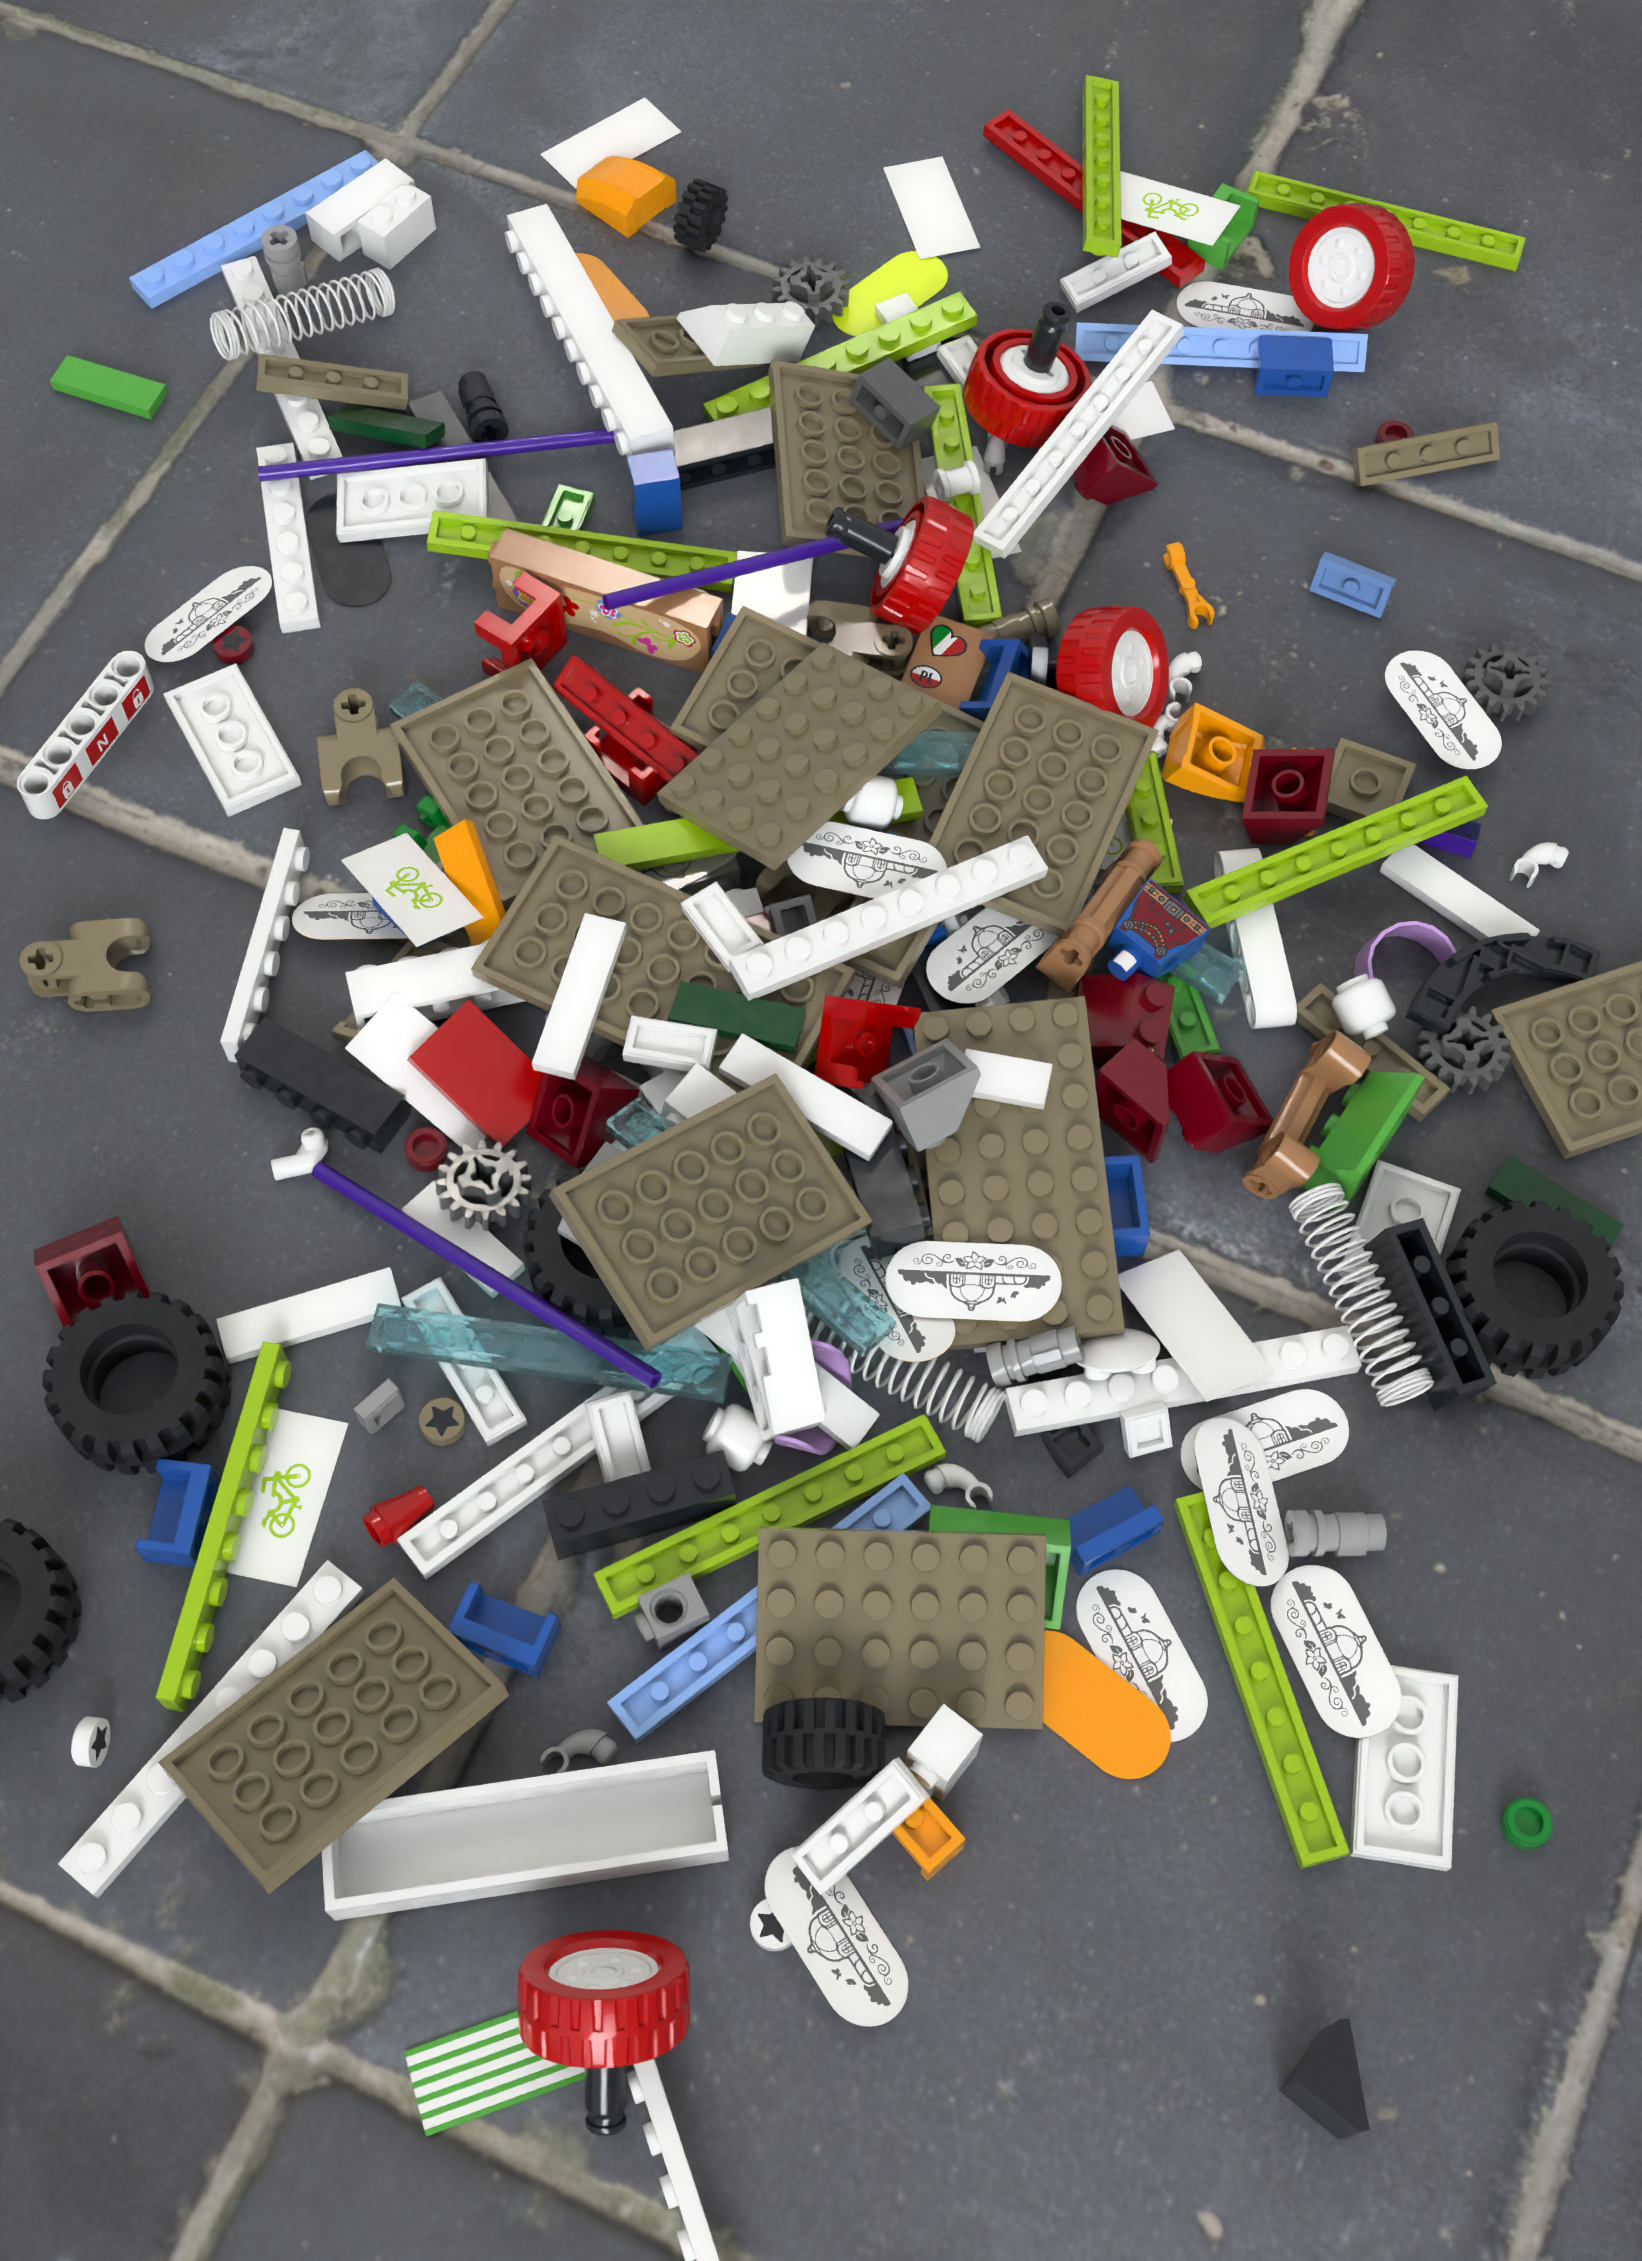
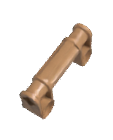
[1035,839,1162,993]
[1242,1029,1371,1199]

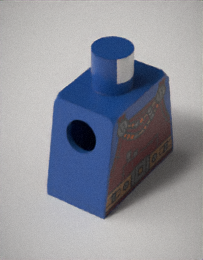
[1107,879,1211,981]

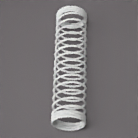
[210,268,396,361]
[1288,1182,1434,1407]
[801,1286,1005,1443]

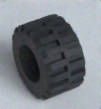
[762,1697,885,1789]

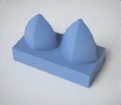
[1309,551,1397,618]

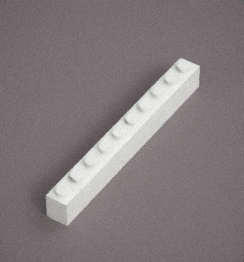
[505,204,676,458]
[345,888,764,1033]

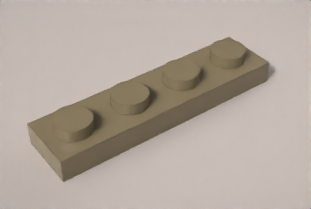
[256,354,408,411]
[1352,421,1500,486]
[1296,982,1451,1123]

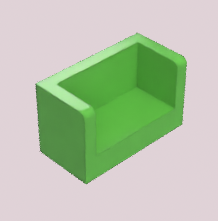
[1187,183,1260,270]

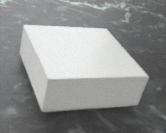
[1119,1401,1173,1458]

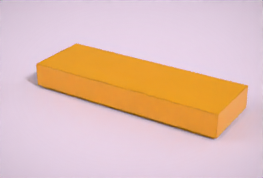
[433,819,506,946]

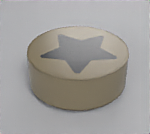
[419,1398,466,1446]

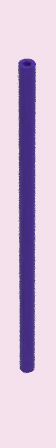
[258,428,615,482]
[602,518,904,610]
[312,1162,662,1388]

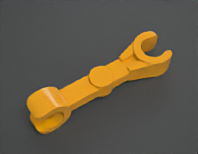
[1163,542,1215,629]

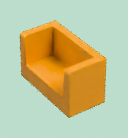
[892,1798,966,1881]

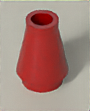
[362,1485,435,1548]

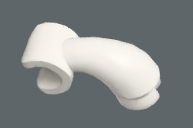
[1166,651,1202,705]
[1151,702,1181,758]
[1509,842,1569,888]
[924,1463,993,1510]

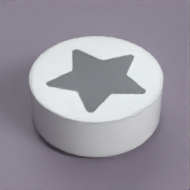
[71,1716,110,1768]
[750,1899,792,1951]

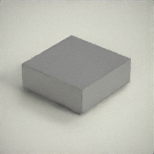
[354,1378,405,1434]

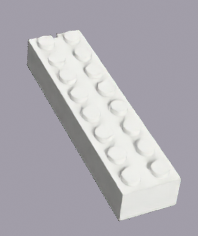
[322,1750,729,1921]

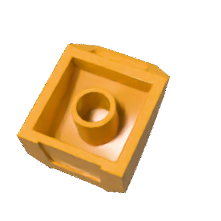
[576,156,677,238]
[1161,702,1265,802]

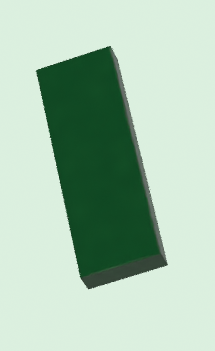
[328,405,445,449]
[668,981,806,1054]
[1485,1155,1624,1246]

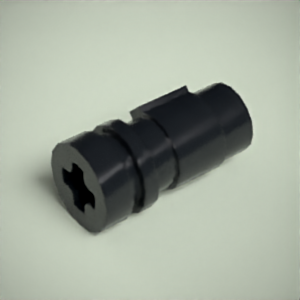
[458,371,509,442]

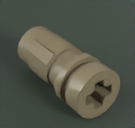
[977,598,1061,644]

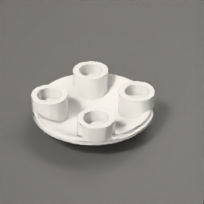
[1076,1328,1160,1380]

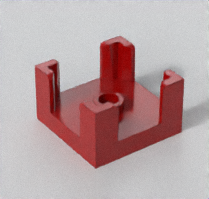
[474,572,567,677]
[584,687,698,806]
[814,995,921,1089]

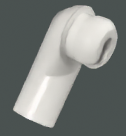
[271,1127,328,1181]

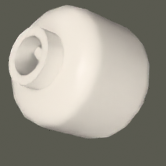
[840,775,903,830]
[1332,974,1396,1040]
[702,1404,773,1472]

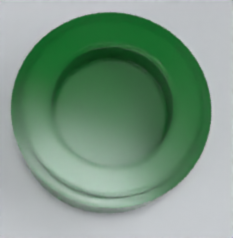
[1500,1797,1553,1850]

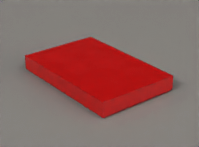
[407,999,544,1148]

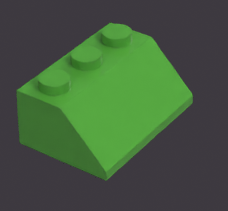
[1301,1072,1425,1212]
[928,1505,1071,1630]

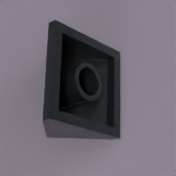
[1279,2018,1369,2139]

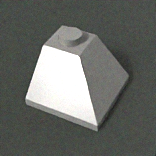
[871,1038,981,1152]

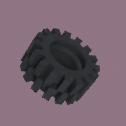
[673,179,728,252]

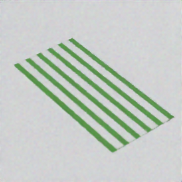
[404,2011,585,2137]

